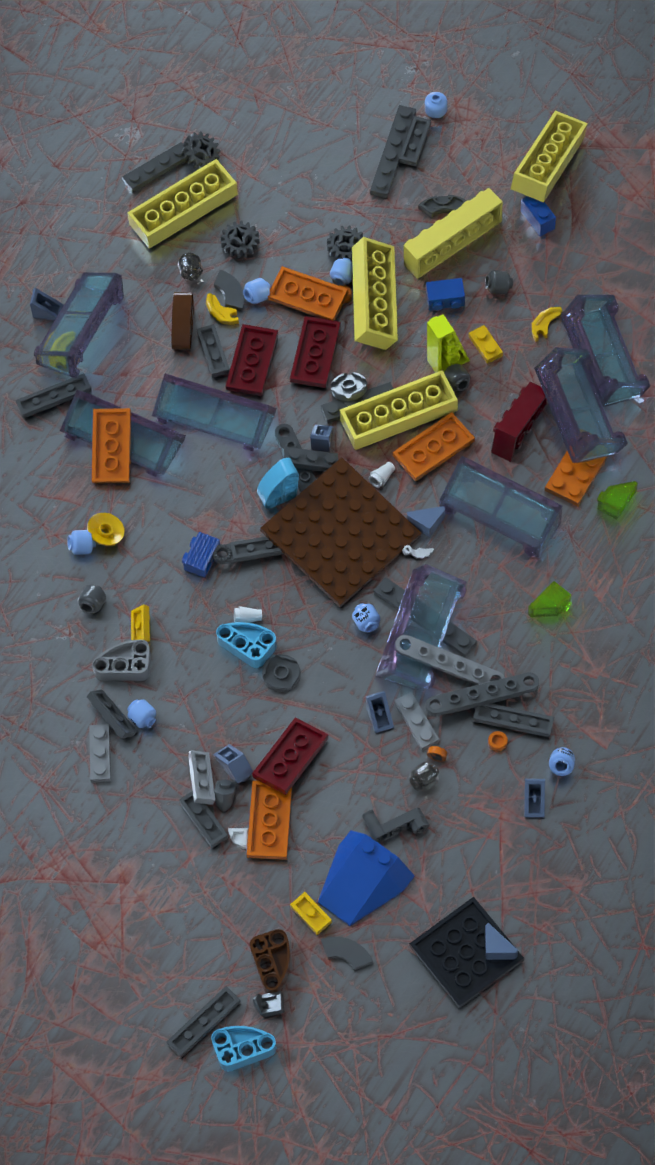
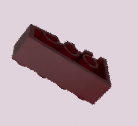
[491,382,550,462]

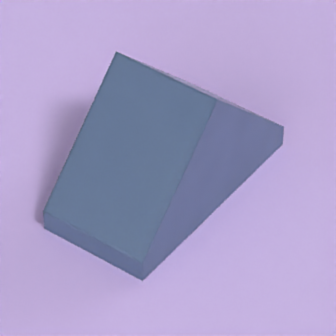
[30,288,64,321]
[310,425,333,452]
[407,506,445,538]
[366,691,394,733]
[524,779,545,817]
[485,923,518,960]

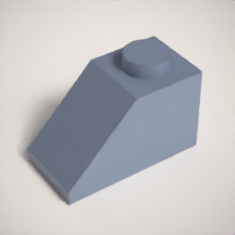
[213,744,253,783]

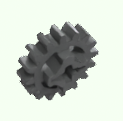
[182,131,221,168]
[220,221,260,258]
[327,226,363,261]

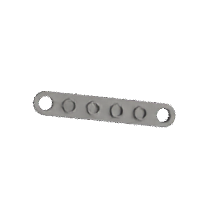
[395,635,505,685]

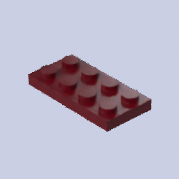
[290,316,341,388]
[225,324,278,396]
[252,717,328,795]

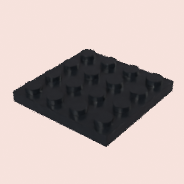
[409,897,524,1008]

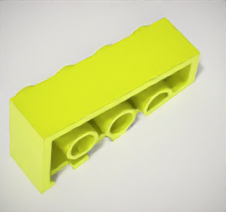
[427,314,470,373]

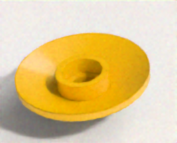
[87,513,125,546]

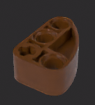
[171,292,195,350]
[250,929,291,994]

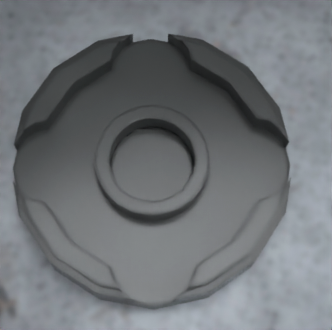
[331,372,368,401]
[262,654,301,692]

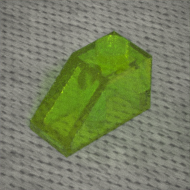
[597,481,638,520]
[528,581,571,617]

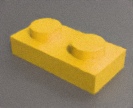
[468,325,503,364]
[131,604,150,642]
[290,892,332,935]

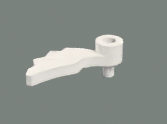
[402,545,434,559]

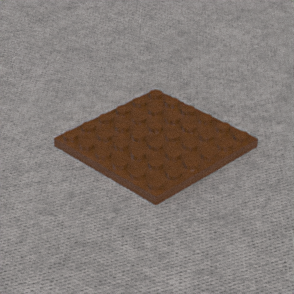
[260,458,422,608]

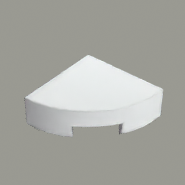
[228,828,248,849]

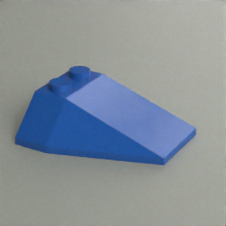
[318,830,415,926]

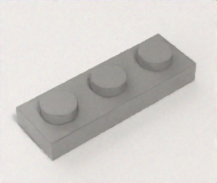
[394,692,439,751]
[89,724,111,783]
[188,750,215,805]

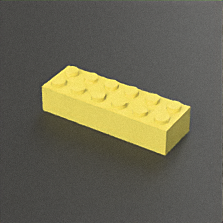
[511,111,588,203]
[127,159,238,249]
[404,188,503,279]
[352,237,398,350]
[340,370,458,450]

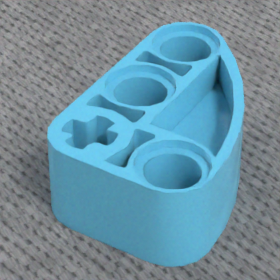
[257,458,299,509]
[216,622,277,668]
[211,1026,277,1072]

